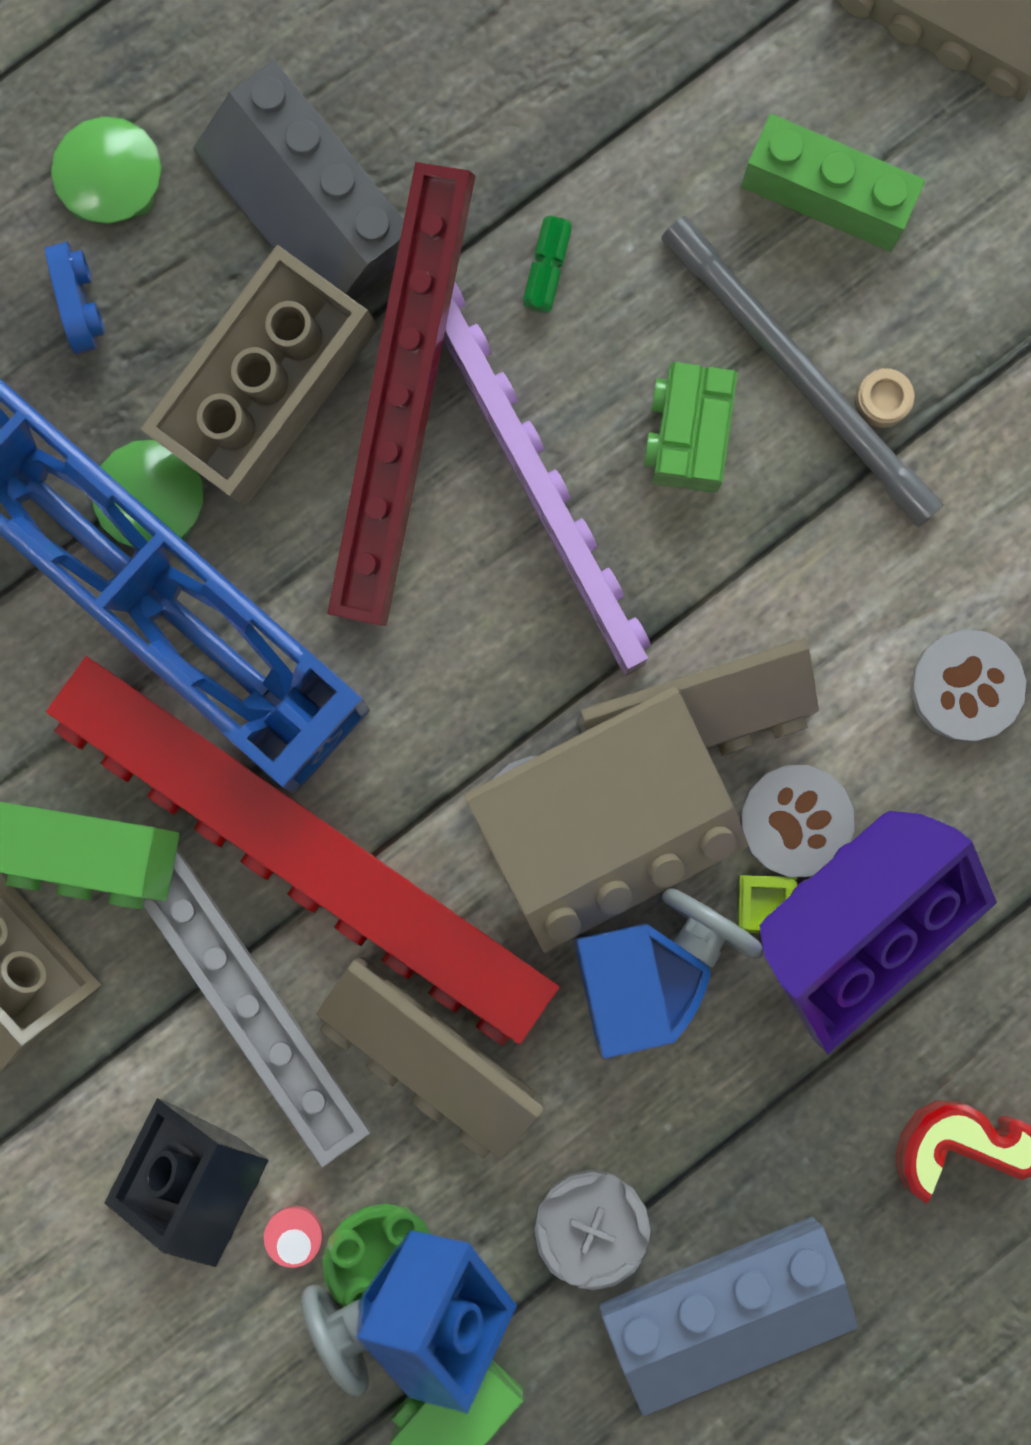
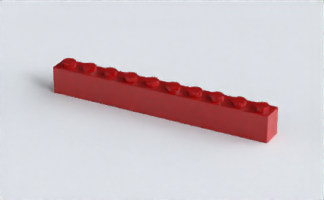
[45,656,560,1046]

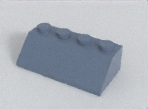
[599,1217,858,1416]

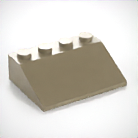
[463,686,749,953]

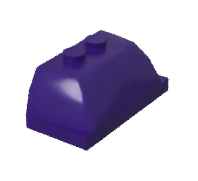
[760,811,997,1054]

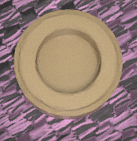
[855,369,914,428]

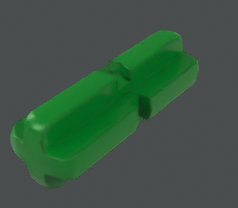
[523,216,572,313]

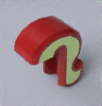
[895,1100,1031,1204]

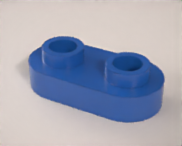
[45,241,105,354]

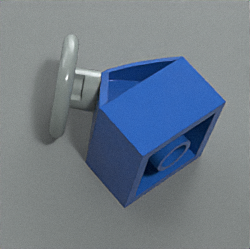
[573,888,763,1059]
[301,1230,517,1414]

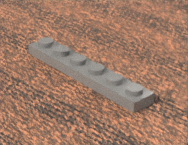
[144,848,372,1167]

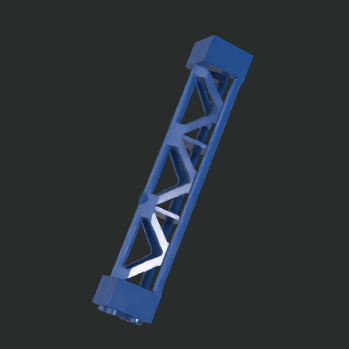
[0,379,370,794]

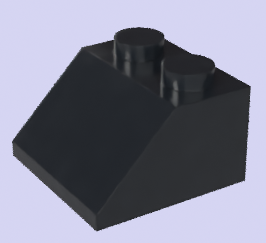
[104,1098,269,1267]

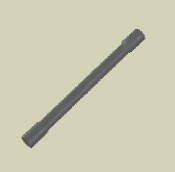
[661,216,944,528]

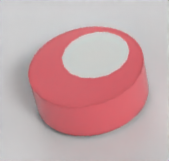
[264,1206,324,1268]

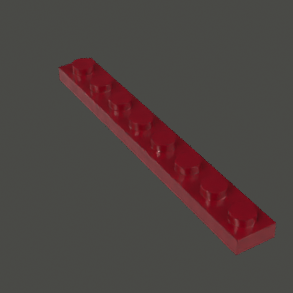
[327,162,476,626]

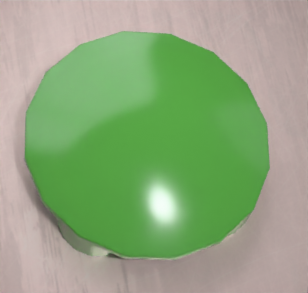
[51,116,162,224]
[93,440,204,548]
[322,1203,431,1307]

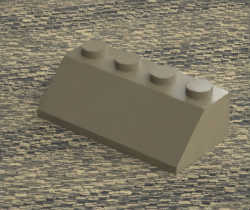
[837,0,1031,102]
[141,244,379,507]
[577,637,819,756]
[0,873,102,1074]
[316,957,545,1159]

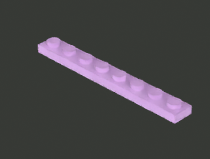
[443,282,651,676]

